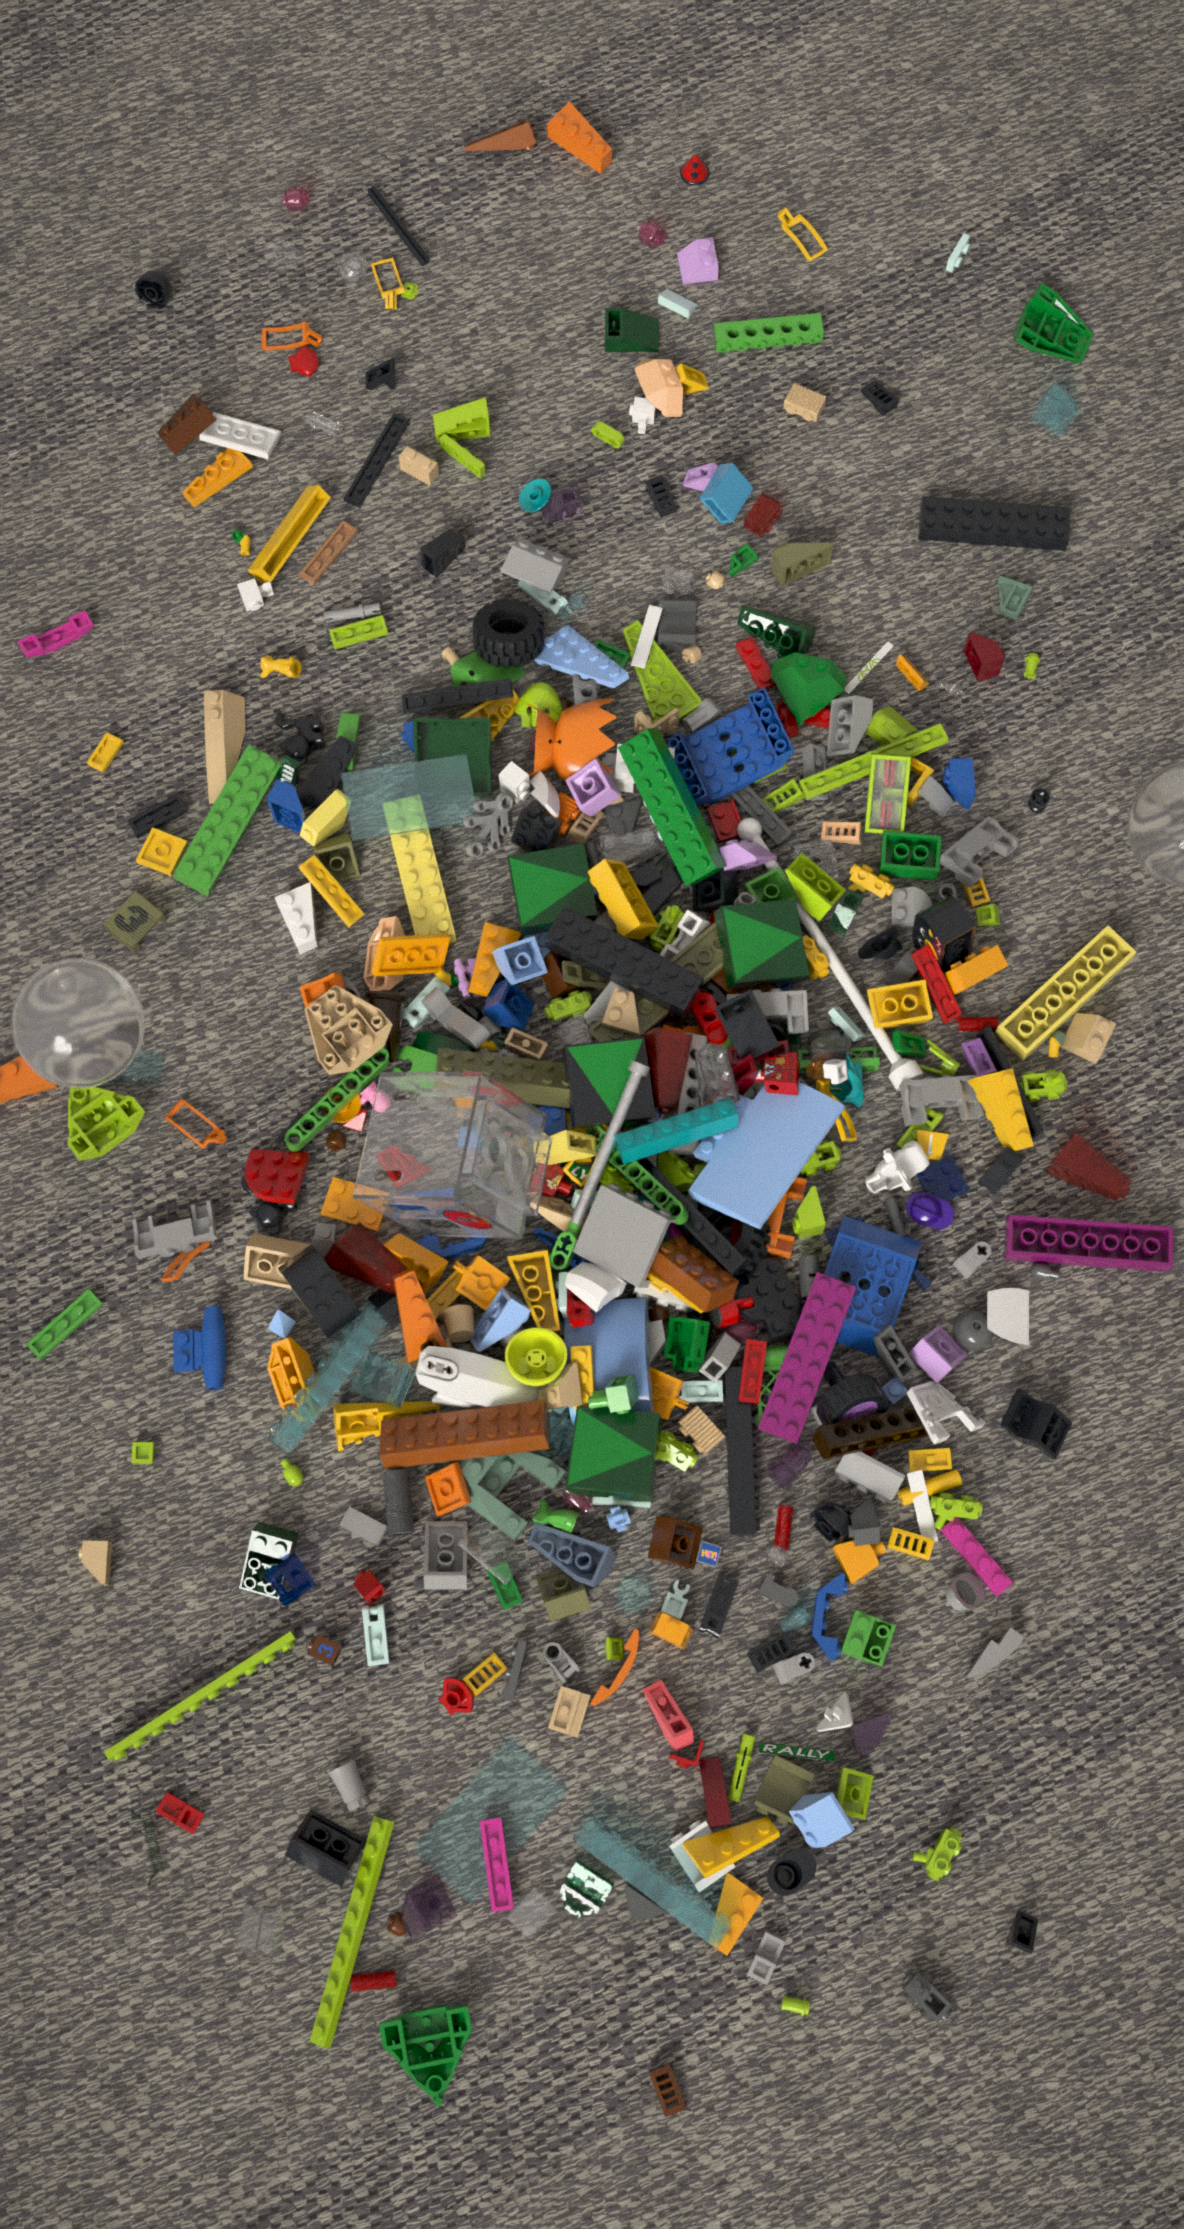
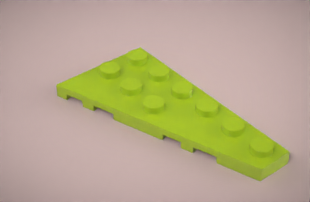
[623,620,702,724]

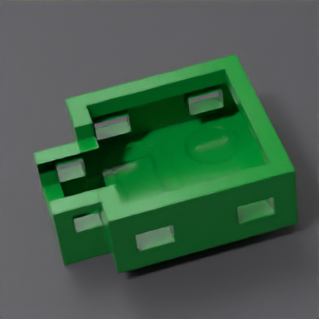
[663,1317,710,1373]

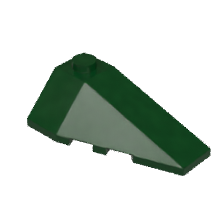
[737,606,816,658]

